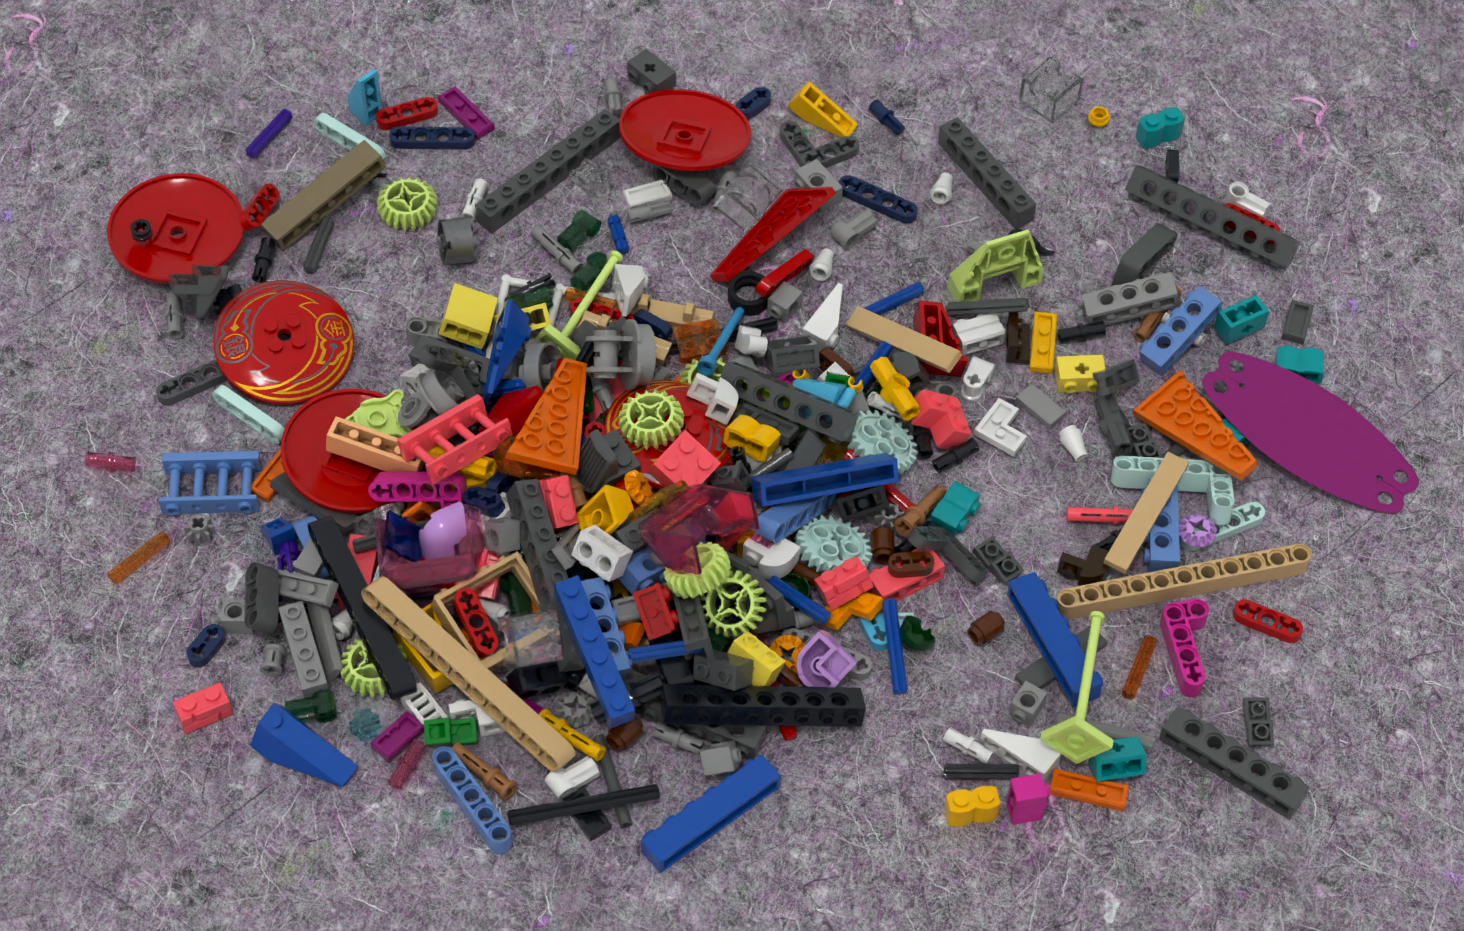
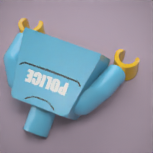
[792,369,864,435]

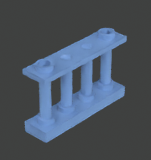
[159,451,262,515]

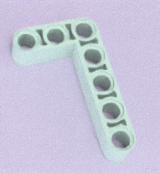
[1111,456,1234,525]

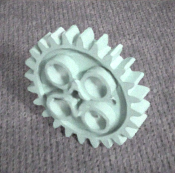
[847,410,918,474]
[795,515,873,572]

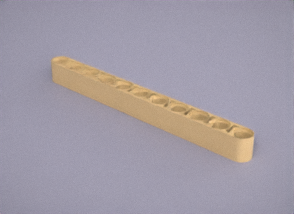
[1056,544,1312,620]
[361,576,575,772]

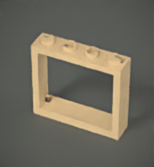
[431,552,550,672]

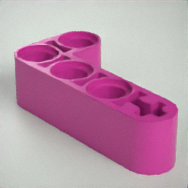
[368,472,468,510]
[1160,599,1209,697]

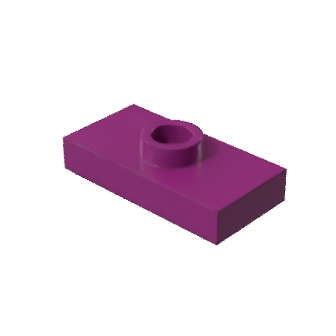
[370,711,424,763]

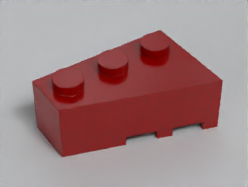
[913,300,968,377]

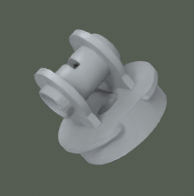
[586,319,656,391]
[500,339,562,393]
[398,369,467,429]

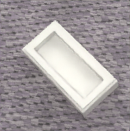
[623,180,672,209]

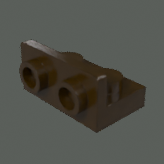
[1006,312,1030,363]

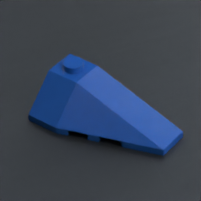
[483,299,531,404]
[250,703,359,787]

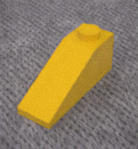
[787,81,858,138]

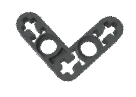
[780,121,859,168]
[417,344,490,407]
[907,526,988,583]

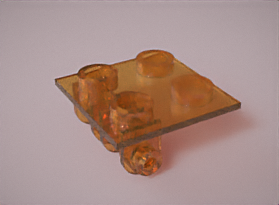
[672,318,727,364]

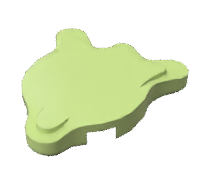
[345,389,413,438]

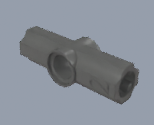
[1094,393,1134,456]

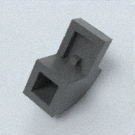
[891,352,931,393]

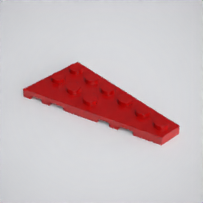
[710,187,836,282]

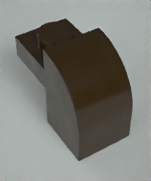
[1057,545,1111,586]

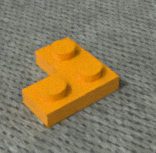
[819,592,884,631]

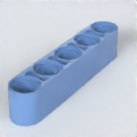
[753,493,836,543]
[432,747,512,854]

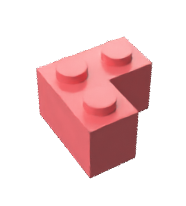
[911,389,972,450]

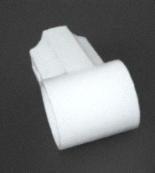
[1224,182,1271,218]
[545,756,600,801]

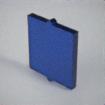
[383,510,421,564]

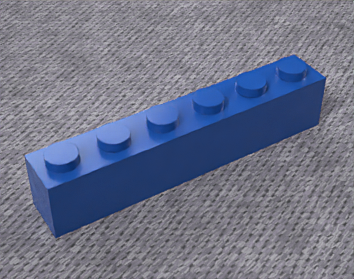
[751,453,899,507]
[1007,572,1103,707]
[554,575,635,729]
[641,754,781,873]

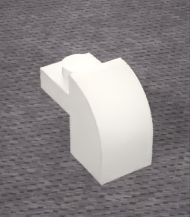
[686,373,739,425]
[742,538,801,580]
[448,700,505,737]

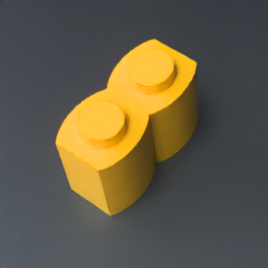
[723,415,781,461]
[944,786,1001,827]

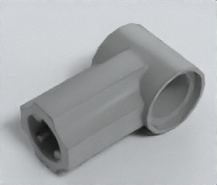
[830,210,877,249]

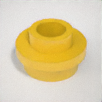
[1088,106,1110,127]

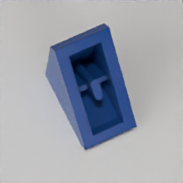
[259,517,297,556]

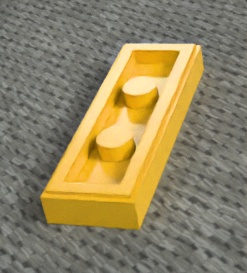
[1029,311,1057,374]

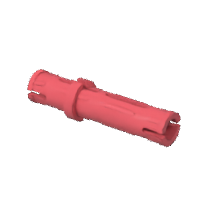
[1067,506,1134,525]

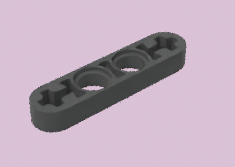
[156,360,228,406]

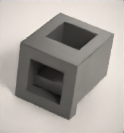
[710,460,751,498]

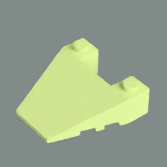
[948,229,1044,302]

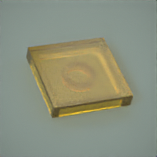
[628,480,689,522]

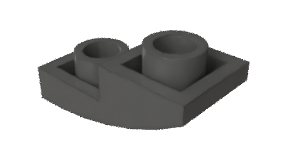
[1128,423,1163,458]
[972,536,1024,584]
[1242,697,1274,746]

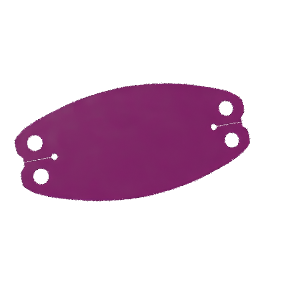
[1202,352,1419,513]

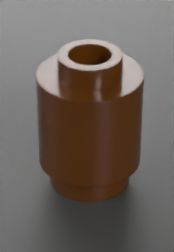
[870,526,895,564]
[967,611,1005,645]
[606,716,643,752]

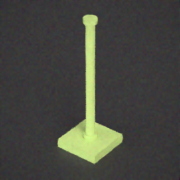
[532,251,623,360]
[1040,611,1113,764]

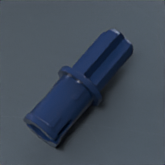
[868,99,905,135]

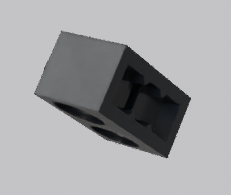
[506,659,568,699]

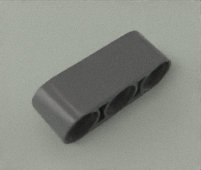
[652,165,716,206]
[244,562,279,634]

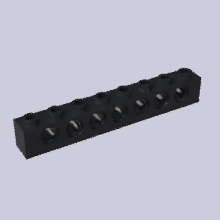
[660,684,866,727]

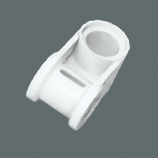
[961,356,996,402]

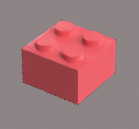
[648,430,721,503]

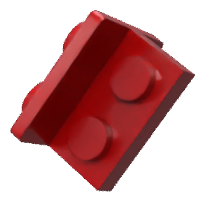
[632,582,680,641]

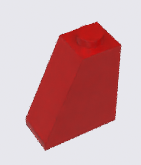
[478,385,543,445]

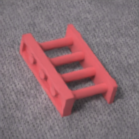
[397,394,514,485]

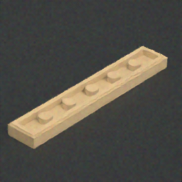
[846,306,962,373]
[1104,452,1189,574]

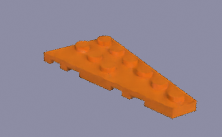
[505,358,587,475]
[1133,370,1257,481]

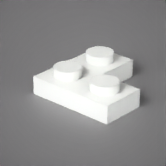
[974,398,1027,457]

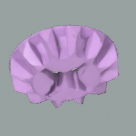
[1179,512,1217,547]

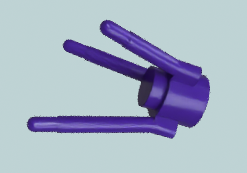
[277,541,302,602]

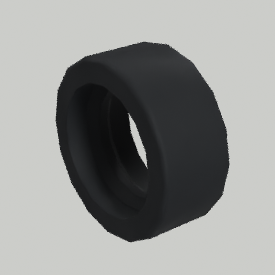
[728,271,771,316]

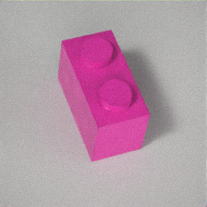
[1006,773,1050,825]

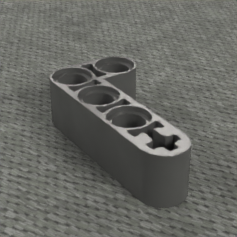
[1112,223,1178,286]

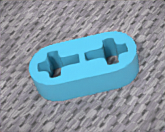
[859,611,888,651]

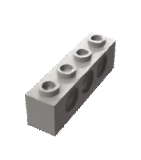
[1082,272,1180,325]
[278,601,330,704]

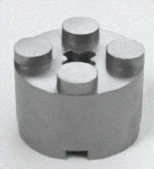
[437,217,478,265]

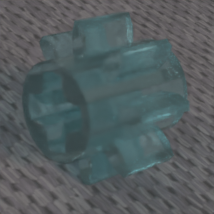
[349,708,381,741]

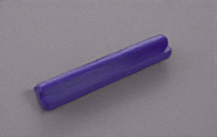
[245,109,292,158]

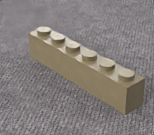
[261,140,386,252]

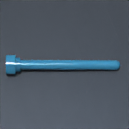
[696,307,744,376]

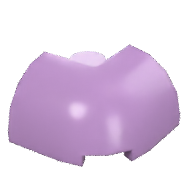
[419,501,476,565]
[796,630,858,687]

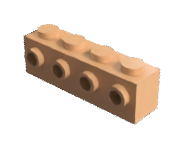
[326,416,425,472]

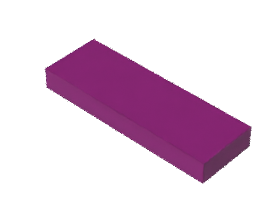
[438,86,495,140]

